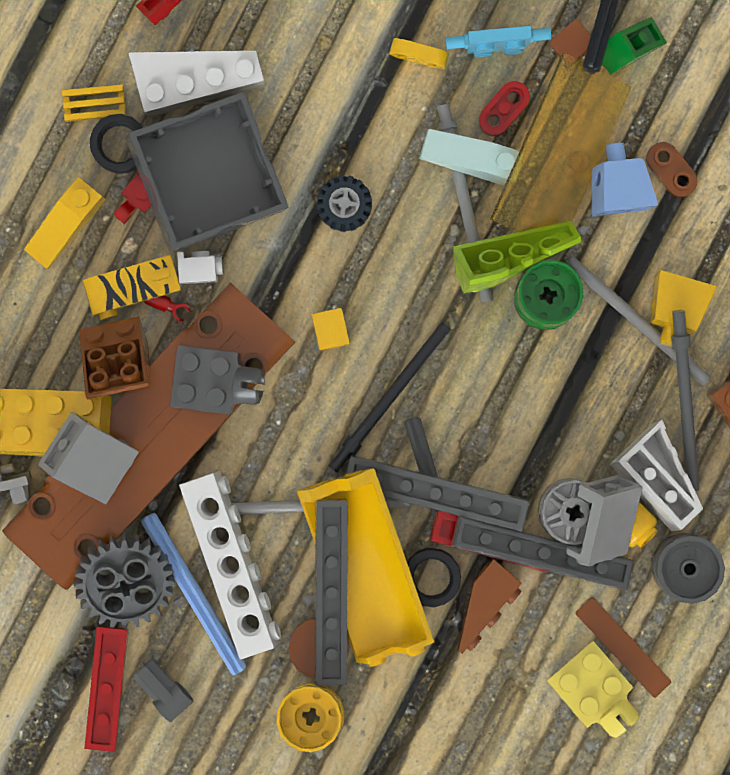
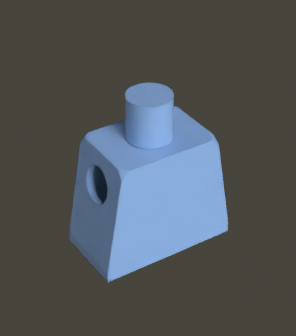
[592,143,658,217]

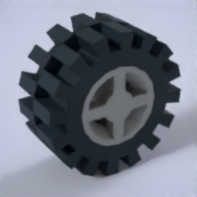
[317,175,372,232]

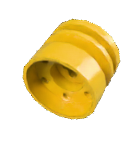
[276,683,345,752]

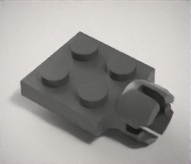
[170,345,265,415]

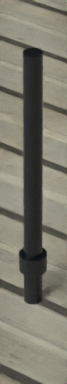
[328,322,451,473]

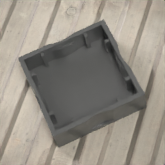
[125,92,289,254]

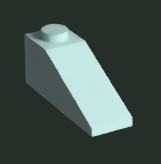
[419,129,523,186]

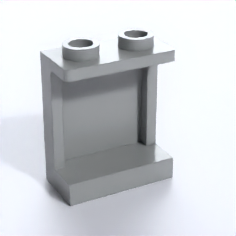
[38,412,139,504]
[566,475,643,566]

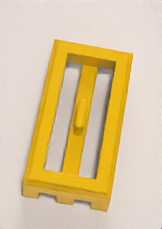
[62,84,126,122]

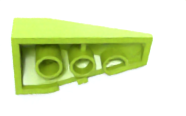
[453,221,581,293]

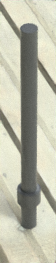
[671,310,700,491]

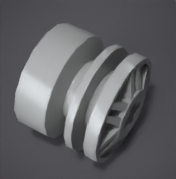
[537,478,592,545]

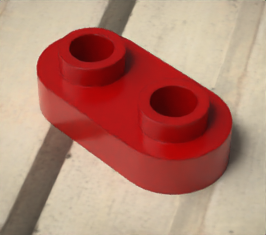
[479,81,530,136]

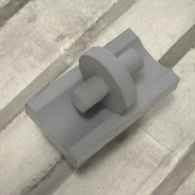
[0,460,32,507]

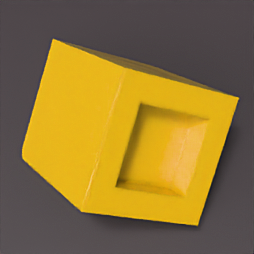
[312,308,350,351]

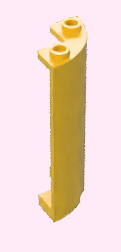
[297,468,434,667]

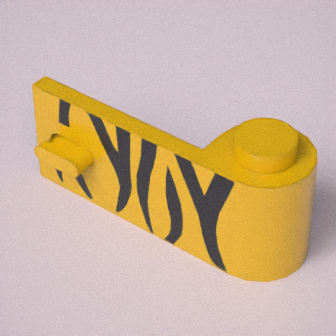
[83,255,181,320]

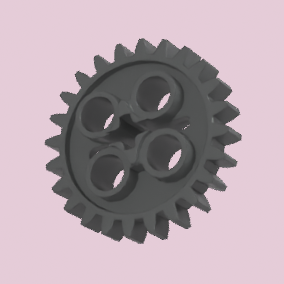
[74,533,175,629]

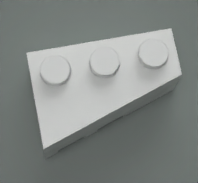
[610,420,703,532]

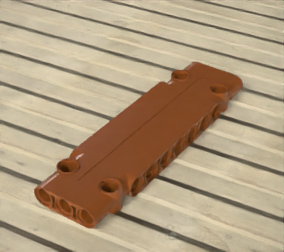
[2,282,295,590]

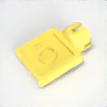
[546,641,639,738]

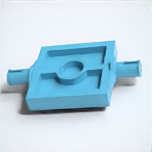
[445,26,551,58]

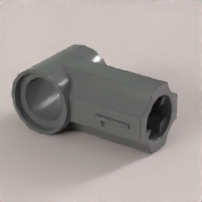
[133,658,194,722]

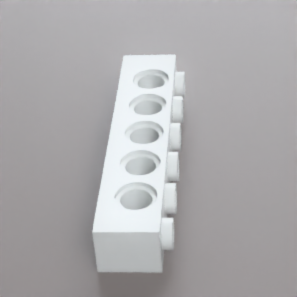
[179,471,281,660]

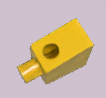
[650,270,717,347]

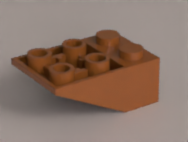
[79,316,150,400]

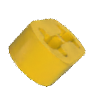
[389,38,449,69]

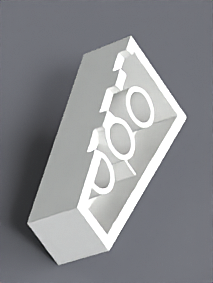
[129,51,266,117]

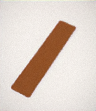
[575,597,671,698]

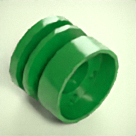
[514,260,584,330]

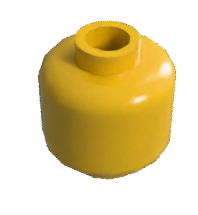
[629,502,658,548]

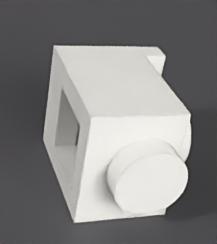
[177,251,223,285]

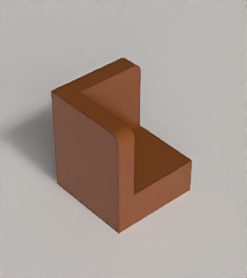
[549,19,591,70]

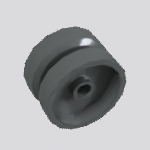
[651,533,725,604]

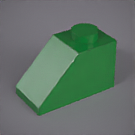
[602,17,667,75]

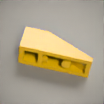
[24,177,106,269]

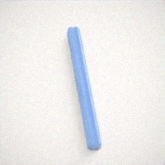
[141,513,246,675]

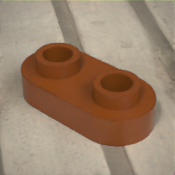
[646,142,697,197]

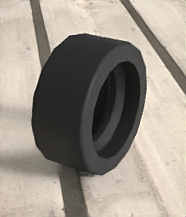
[90,114,144,174]
[407,548,461,607]

